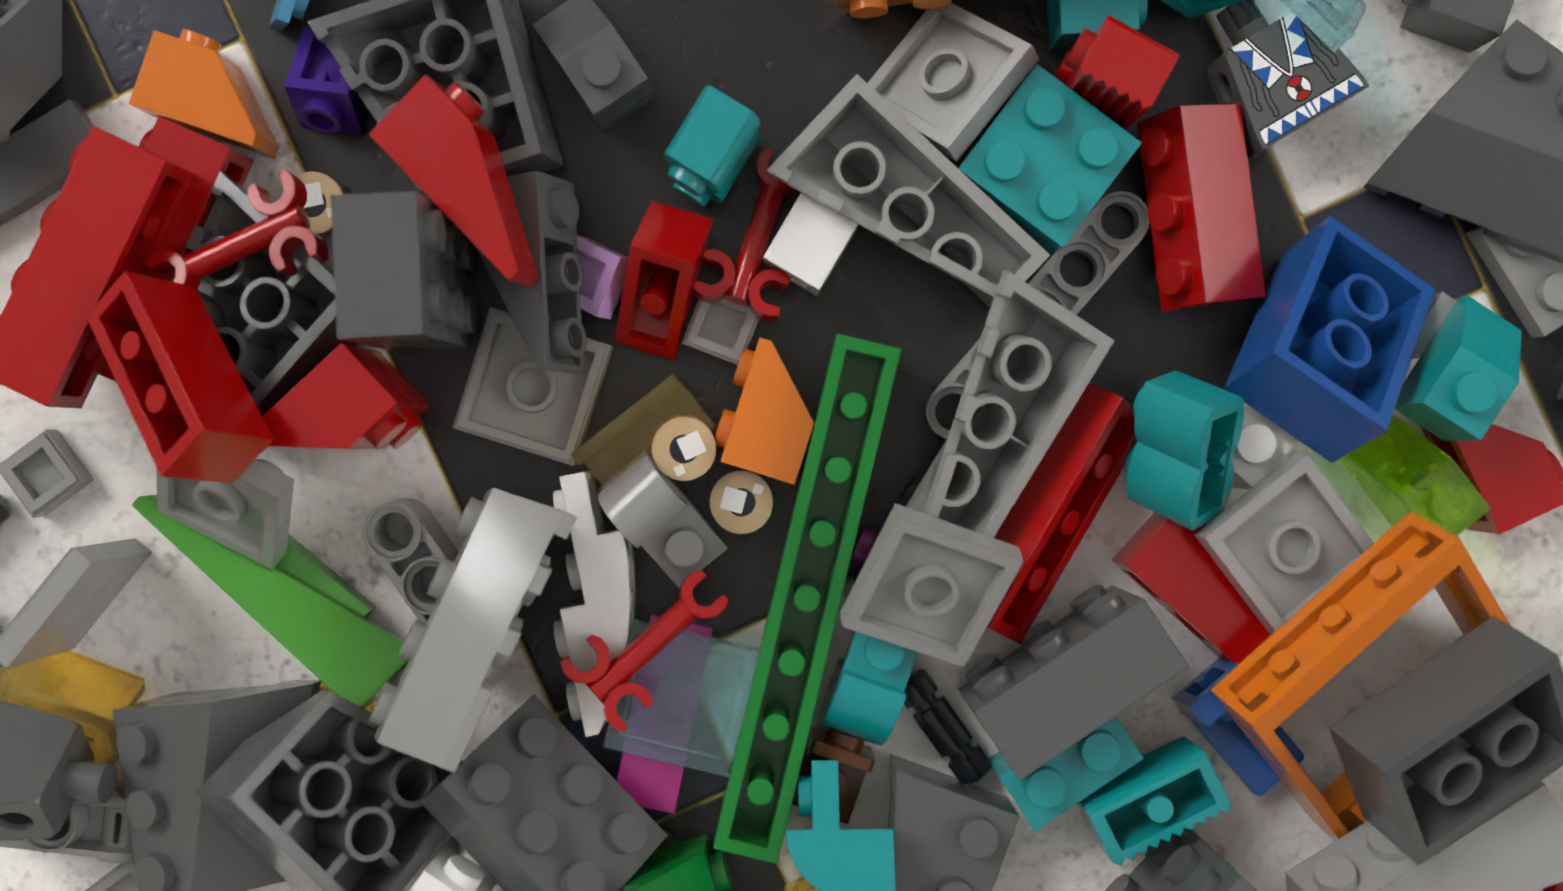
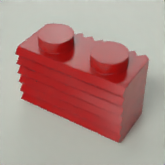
[1054,15,1180,130]

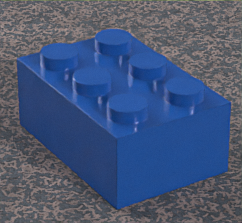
[1224,215,1436,463]

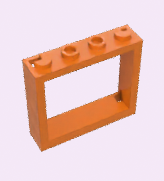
[1210,511,1511,841]

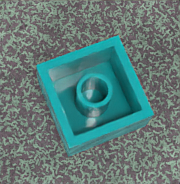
[958,64,1142,258]

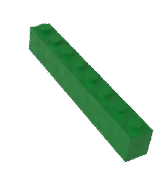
[713,333,901,864]

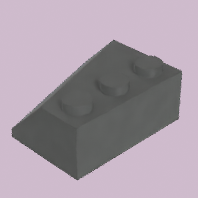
[1363,19,1563,263]

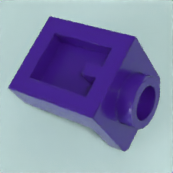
[284,27,364,135]

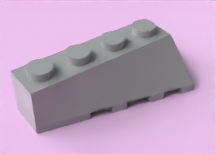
[766,74,1050,308]
[905,270,1115,538]
[368,488,577,773]
[1285,781,1563,891]

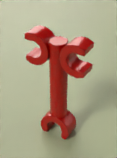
[692,148,796,322]
[145,170,329,291]
[560,570,729,732]

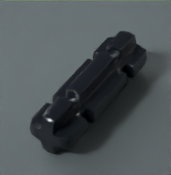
[904,669,991,784]

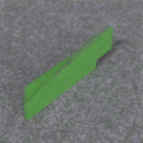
[132,495,408,708]

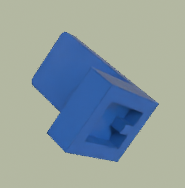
[1171,658,1304,796]

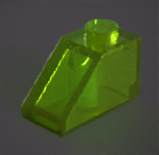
[1340,414,1491,536]

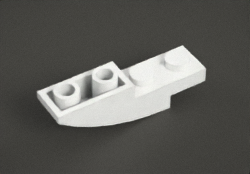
[553,470,637,737]

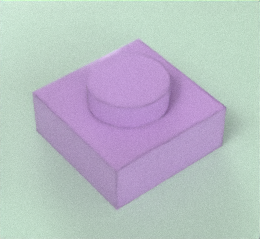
[576,235,628,319]

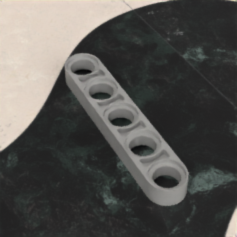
[923,191,1150,440]

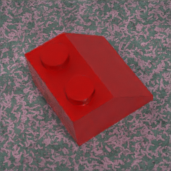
[262,343,430,449]

